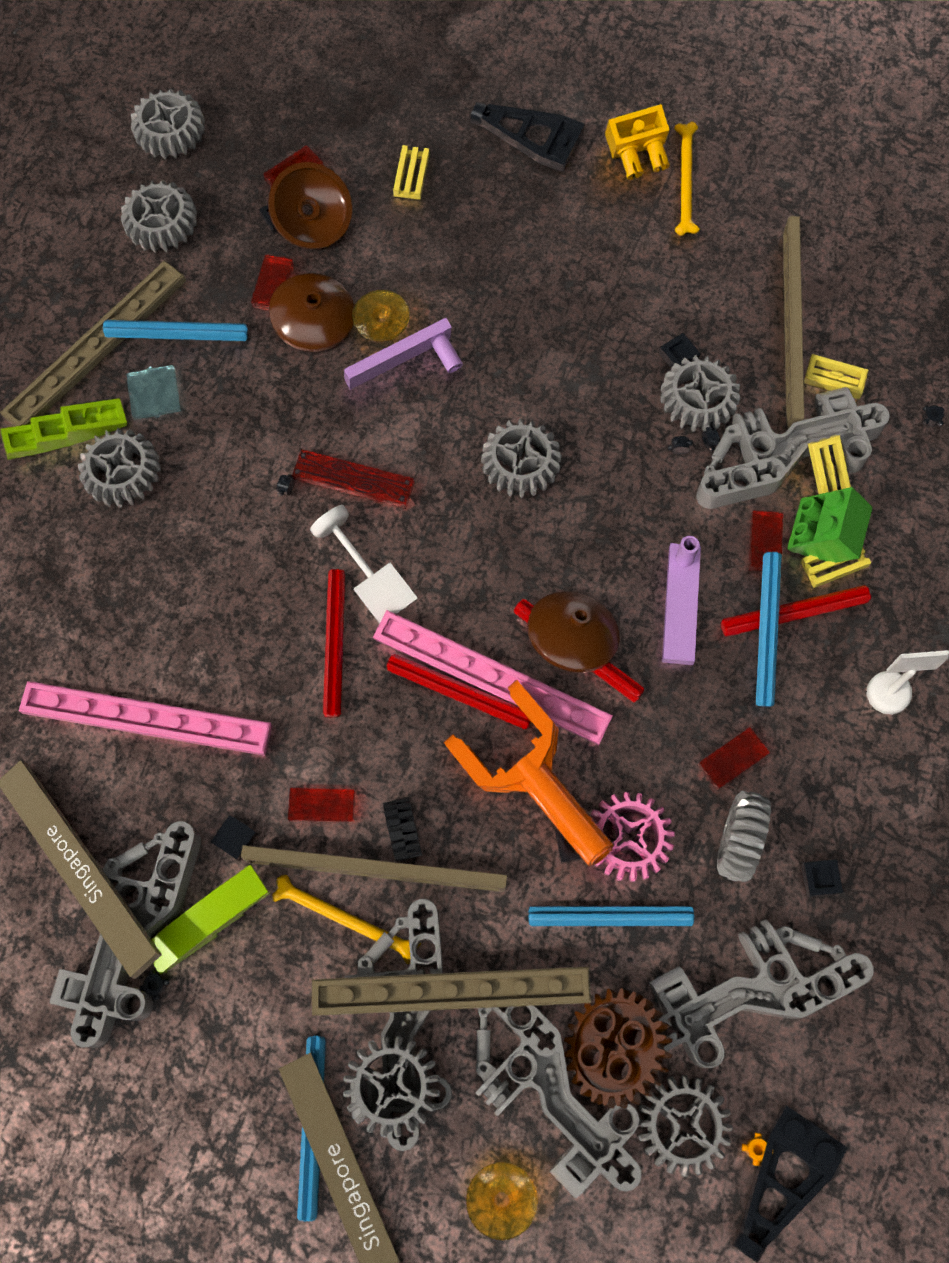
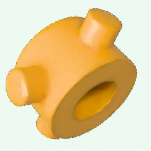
[742,1133,773,1166]

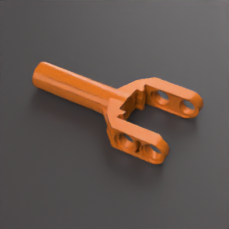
[444,680,614,866]

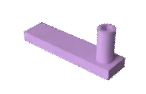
[344,318,463,390]
[662,536,701,665]

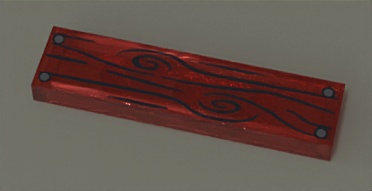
[292,449,415,509]

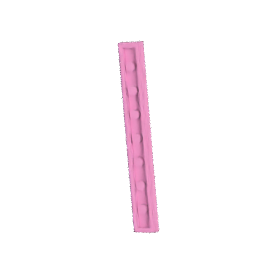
[373,610,613,745]
[19,681,273,756]

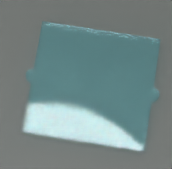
[126,365,181,420]

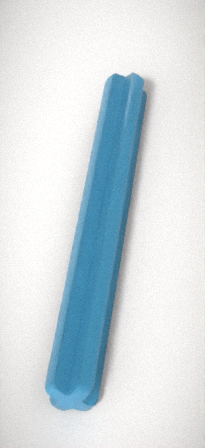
[103,320,248,341]
[756,552,782,707]
[528,906,695,926]
[297,1036,326,1222]

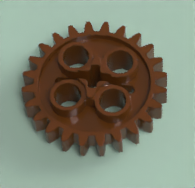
[564,988,673,1108]

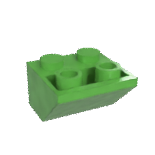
[787,487,873,563]

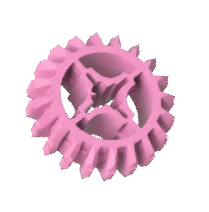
[590,792,675,882]

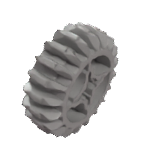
[131,88,205,160]
[121,180,197,253]
[660,355,740,433]
[481,418,562,498]
[78,428,161,508]
[717,791,771,883]
[343,1036,440,1137]
[638,1075,733,1177]

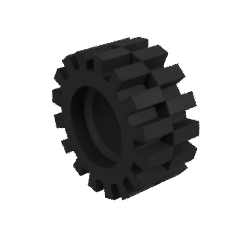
[383,797,422,861]

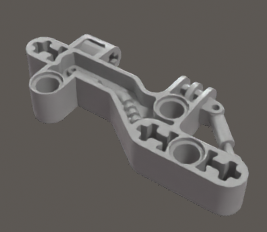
[696,387,890,509]
[49,821,201,1048]
[345,899,452,1151]
[649,919,874,1068]
[475,1006,642,1199]

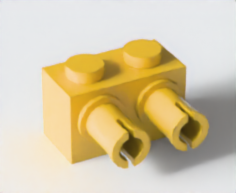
[605,104,670,180]

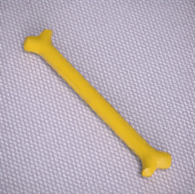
[674,121,700,236]
[272,875,421,964]

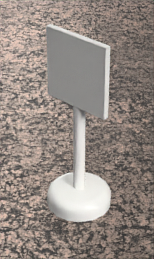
[310,505,418,624]
[867,650,949,715]

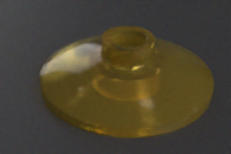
[352,290,410,342]
[466,1162,538,1240]

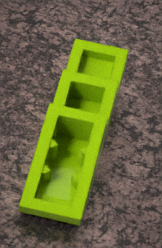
[0,398,127,460]
[151,865,270,975]

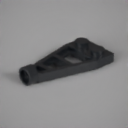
[470,102,585,172]
[733,1105,848,1263]

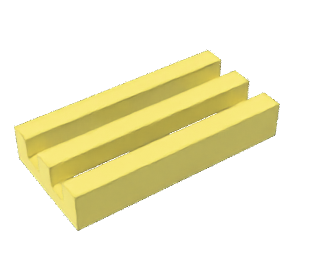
[393,145,430,200]
[803,354,869,399]
[808,435,851,494]
[800,547,871,588]

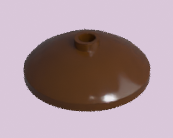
[268,162,352,250]
[269,273,355,352]
[527,591,620,673]

